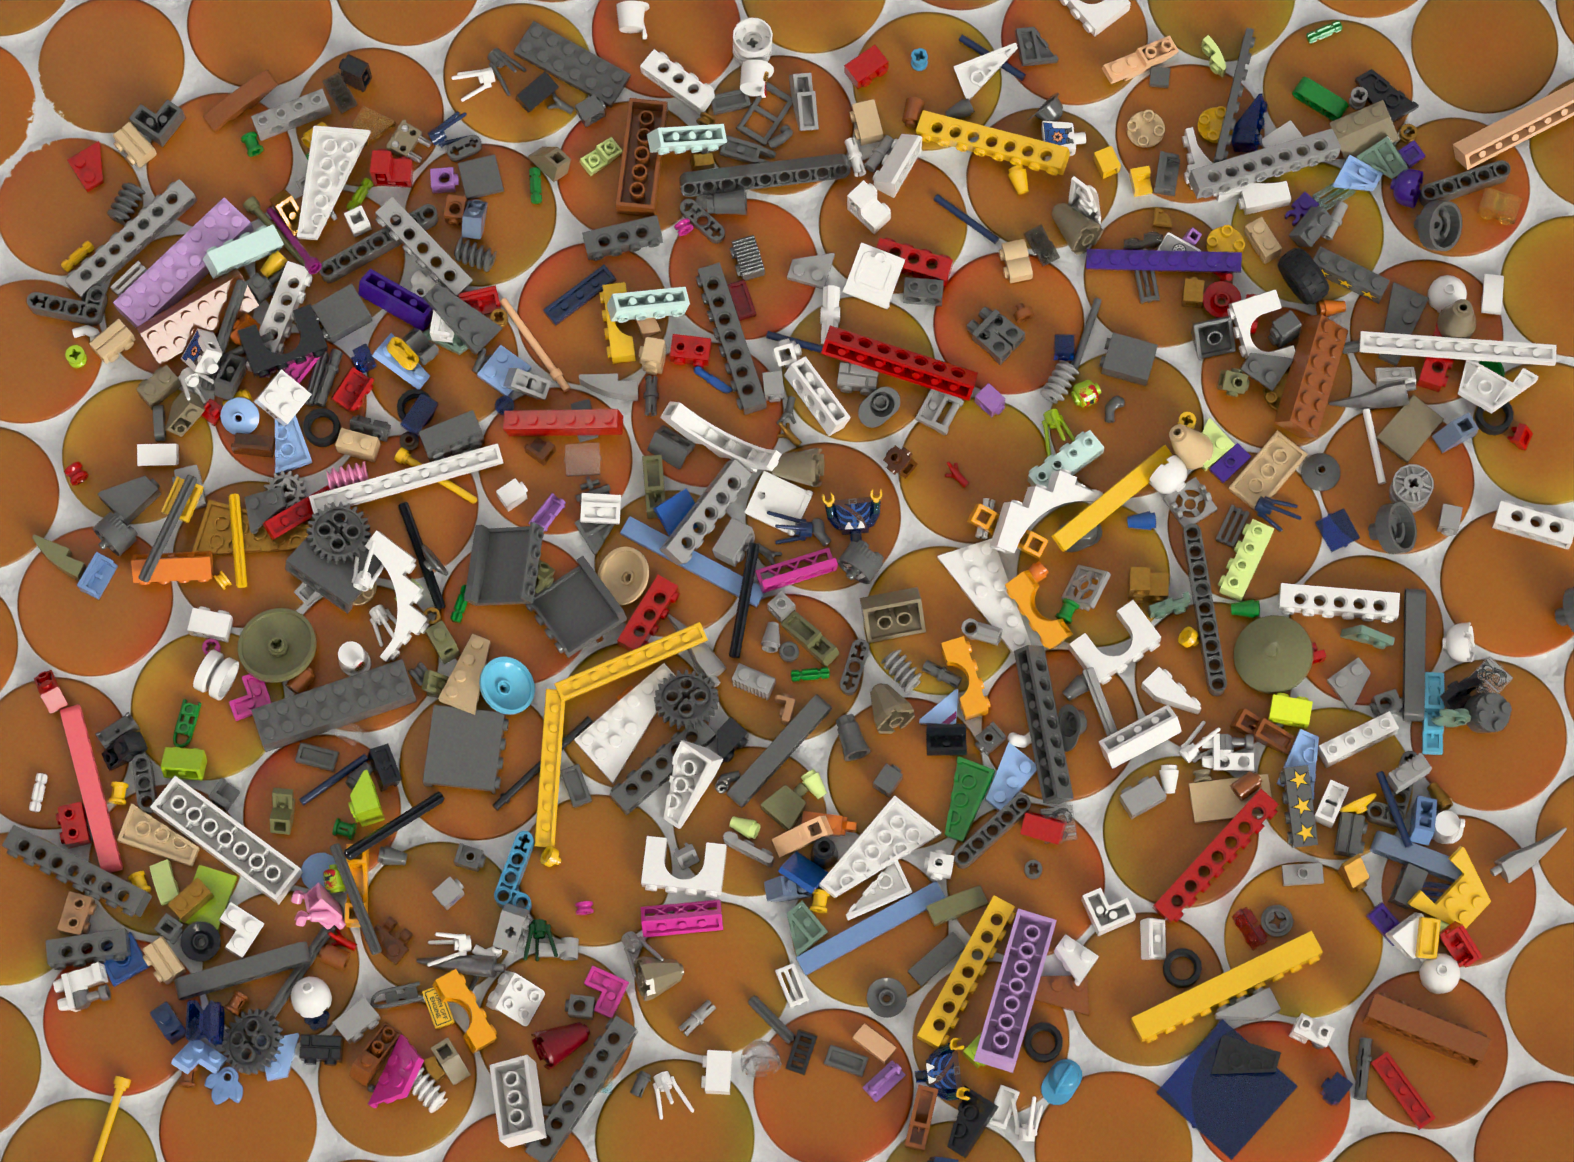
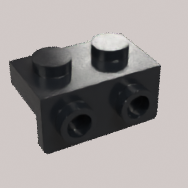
[1440,677,1482,710]
[926,724,967,756]

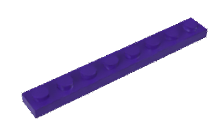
[1086,249,1242,273]

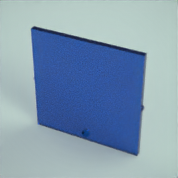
[1156,1019,1298,1160]

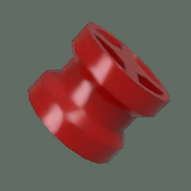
[64,462,89,486]

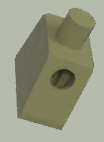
[425,621,461,665]
[761,783,808,831]

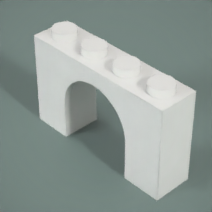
[1059,0,1131,37]
[1227,289,1295,378]
[1068,600,1161,685]
[641,836,727,898]

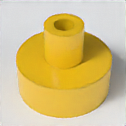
[1178,627,1199,648]
[540,846,561,867]

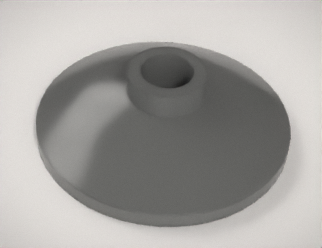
[1301,453,1340,491]
[421,544,448,576]
[867,978,907,1018]

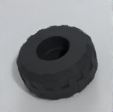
[1278,248,1329,305]

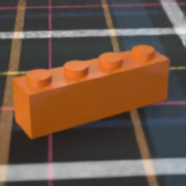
[131,551,214,585]

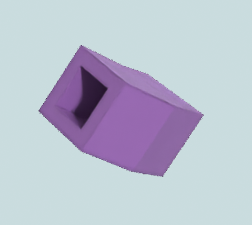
[1182,227,1202,246]

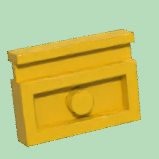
[161,476,204,523]

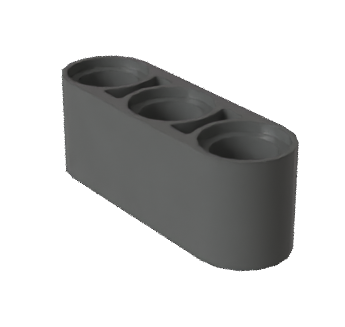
[132,754,157,814]

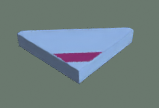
[919,689,958,725]

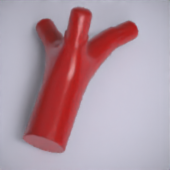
[1212,272,1233,281]
[945,461,969,488]
[328,929,357,951]

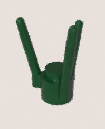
[523,919,558,961]

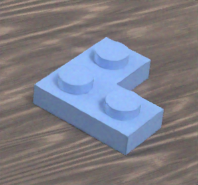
[171,1037,228,1074]

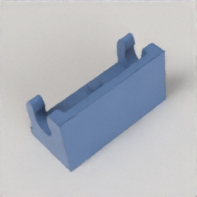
[77,552,118,600]

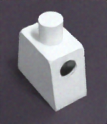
[1385,912,1427,963]

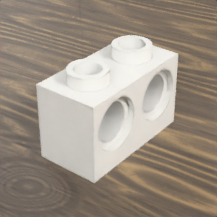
[1315,780,1349,828]

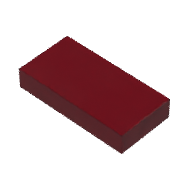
[727,279,757,321]

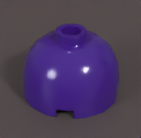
[1390,169,1424,208]

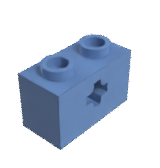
[1409,796,1437,845]

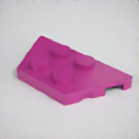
[368,1034,424,1108]

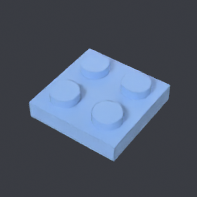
[477,345,532,398]

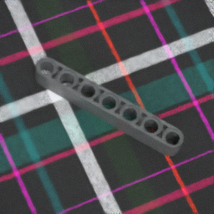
[320,204,438,283]
[1402,588,1426,722]
[727,694,832,808]
[174,942,311,1000]

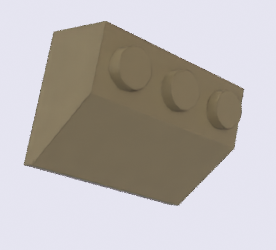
[1330,100,1399,161]
[860,587,926,643]

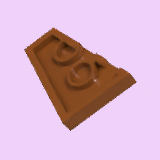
[1034,975,1089,1016]

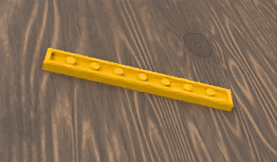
[1051,445,1173,552]
[554,622,708,702]
[534,689,565,848]

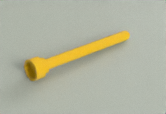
[394,447,477,504]
[92,1076,131,1162]

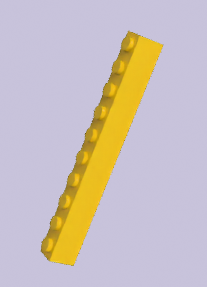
[1130,931,1323,1043]

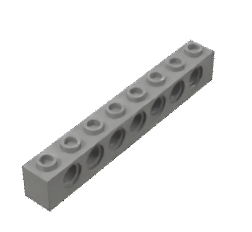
[1188,129,1341,199]
[65,179,197,301]

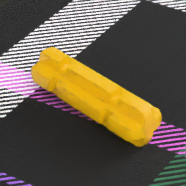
[61,241,94,272]

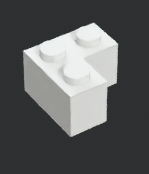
[847,180,891,235]
[1081,888,1136,936]
[219,902,264,959]

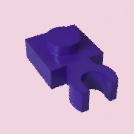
[1399,140,1425,168]
[1285,192,1319,226]

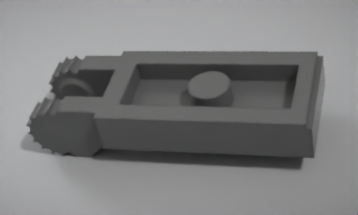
[720,135,776,164]

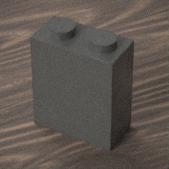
[312,284,373,344]
[1099,332,1158,386]

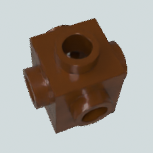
[883,445,918,479]

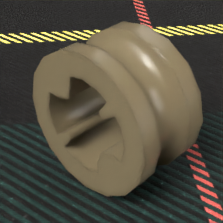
[1193,769,1212,783]

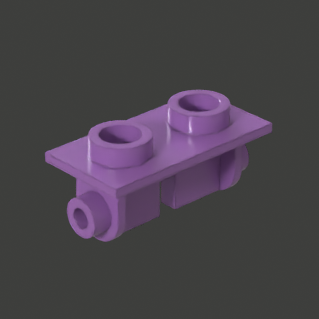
[529,493,566,532]
[862,1061,906,1102]

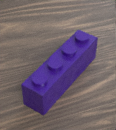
[358,269,433,331]

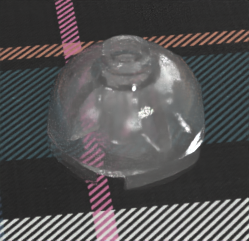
[741,1039,782,1077]

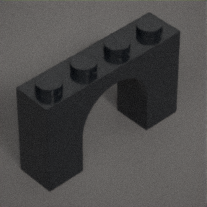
[237,304,328,378]

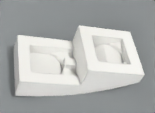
[1481,274,1504,315]

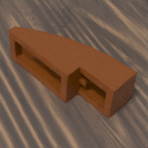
[1230,708,1296,755]
[905,1085,938,1152]

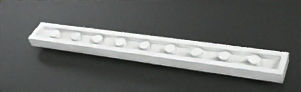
[1359,331,1556,366]
[309,443,503,516]

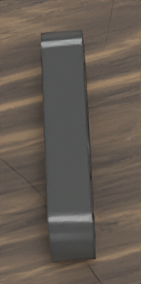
[680,199,725,243]
[840,639,869,695]

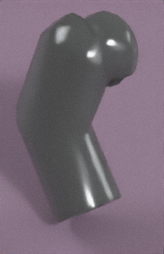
[768,125,793,149]
[1105,396,1125,423]
[812,518,831,546]
[715,770,740,794]

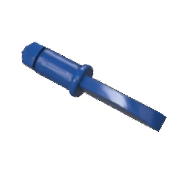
[693,366,732,393]

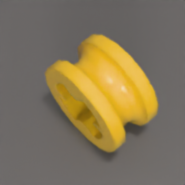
[213,571,232,590]

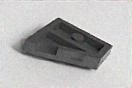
[1015,27,1058,66]
[574,519,615,555]

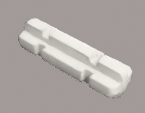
[29,773,48,812]

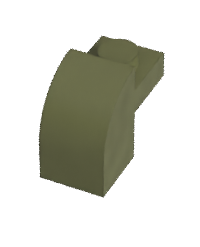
[270,788,295,835]

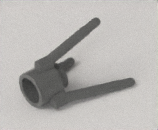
[488,48,526,96]

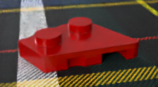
[67,141,104,192]

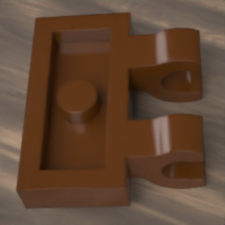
[365,916,413,965]

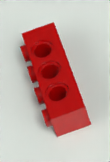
[876,238,953,287]
[1417,310,1454,392]
[617,575,680,652]

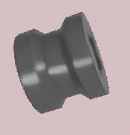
[408,661,428,686]

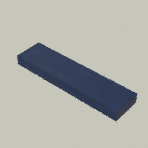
[543,265,616,326]

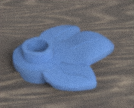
[204,1066,243,1105]

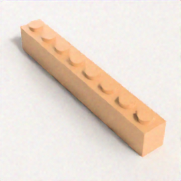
[1453,82,1574,170]

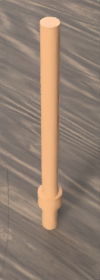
[500,298,571,392]

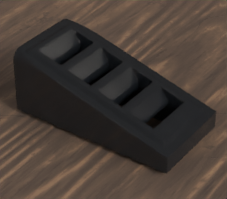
[785,1029,818,1075]

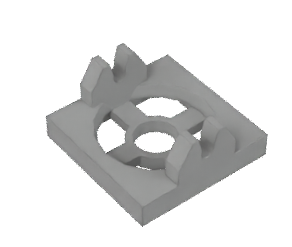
[1163,477,1218,529]
[1061,565,1111,611]

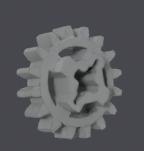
[264,471,307,512]

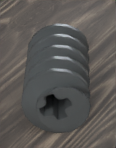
[107,183,146,225]
[454,237,497,272]

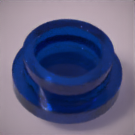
[495,396,514,415]

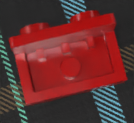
[330,367,375,412]

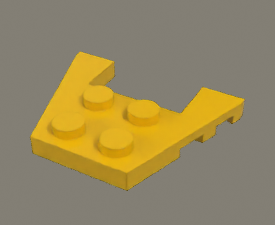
[1407,846,1491,929]

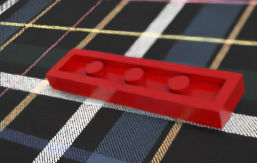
[262,485,330,540]
[1370,1051,1436,1130]

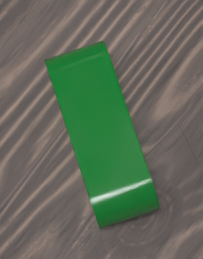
[1292,77,1349,121]

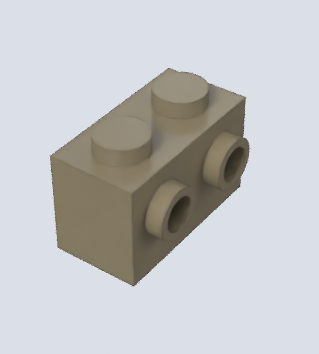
[136,365,182,410]

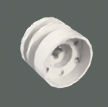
[733,18,773,65]

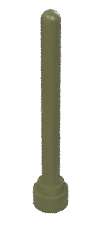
[243,196,305,266]

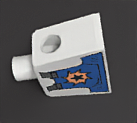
[1041,121,1086,161]
[181,328,222,375]

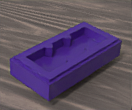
[1209,443,1251,484]
[1366,902,1400,946]

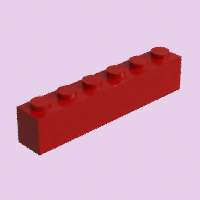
[503,409,624,436]

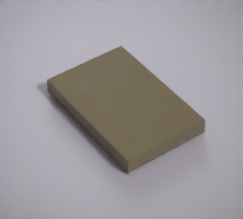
[1376,395,1444,463]

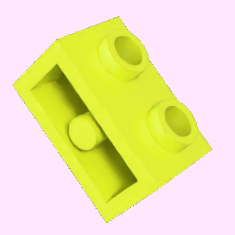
[1268,693,1313,729]

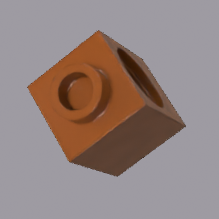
[444,194,468,226]

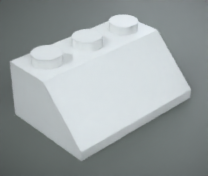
[872,134,922,198]

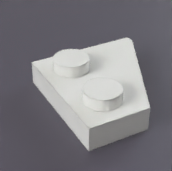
[1054,934,1099,986]

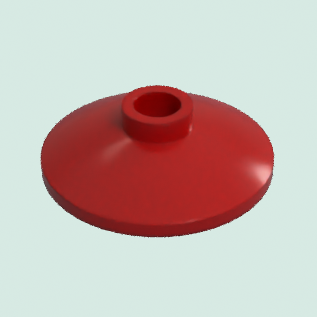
[1203,281,1241,318]

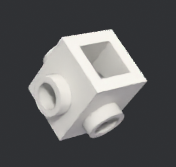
[773,338,802,368]
[924,850,954,880]

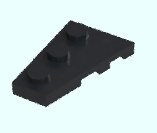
[1355,69,1419,122]
[1211,1035,1281,1074]
[947,1086,998,1159]

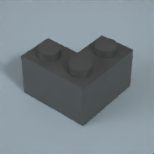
[129,99,186,147]

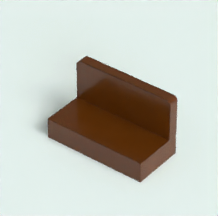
[231,433,275,457]

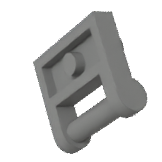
[915,389,964,435]

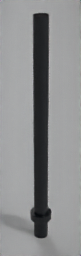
[492,716,593,811]

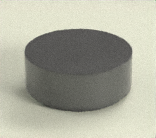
[779,642,799,662]

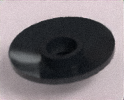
[181,921,221,962]

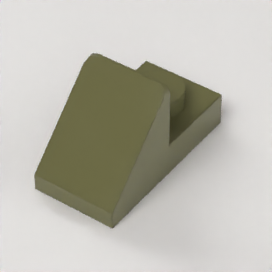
[422,670,449,698]

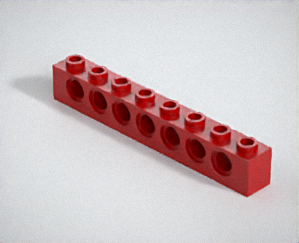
[821,325,978,401]
[1152,789,1279,924]

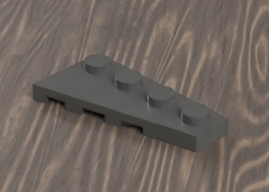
[1379,282,1429,366]
[422,284,502,355]

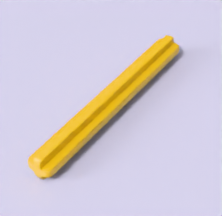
[229,493,247,588]

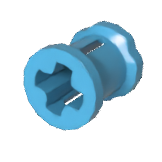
[911,48,928,71]

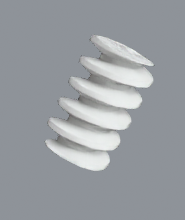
[411,1068,448,1113]

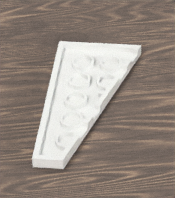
[297,126,371,240]
[937,538,1031,654]
[574,663,675,784]
[819,795,941,898]

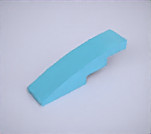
[1422,672,1445,755]

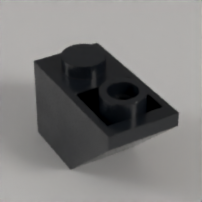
[717,717,749,765]
[101,731,148,771]

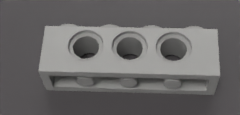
[251,89,332,141]

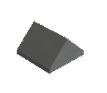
[1191,316,1236,359]

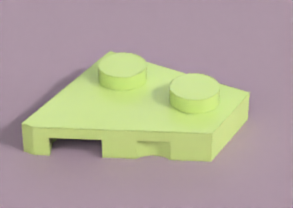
[1202,418,1235,471]

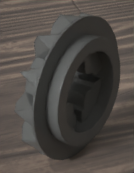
[1261,905,1293,937]

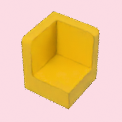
[1093,146,1121,179]
[1129,166,1153,197]

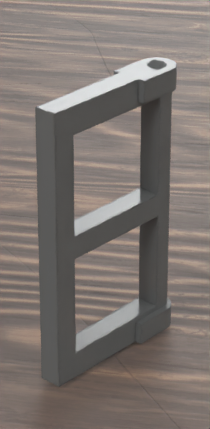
[736,82,793,146]

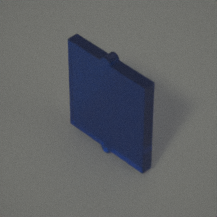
[1315,508,1360,553]

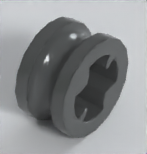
[1024,860,1042,879]

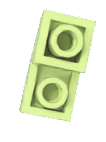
[1201,35,1226,77]
[579,137,623,176]
[149,859,179,906]

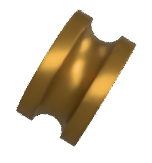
[696,112,716,125]
[1399,124,1418,143]
[490,309,508,328]
[423,607,441,626]

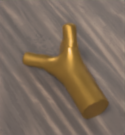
[777,422,802,447]

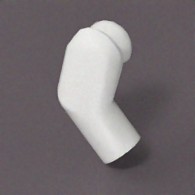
[72,325,100,341]
[1007,732,1032,748]
[472,944,502,958]

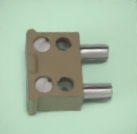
[387,120,432,163]

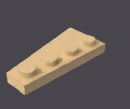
[439,634,491,715]
[117,803,199,867]

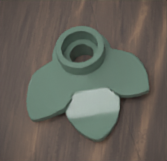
[1431,709,1471,727]

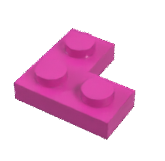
[229,674,272,721]
[584,965,629,1019]

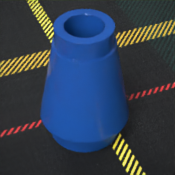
[1127,511,1156,530]

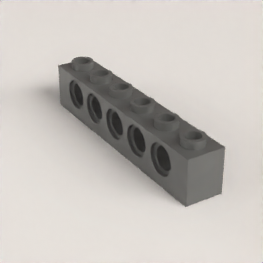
[610,720,716,816]

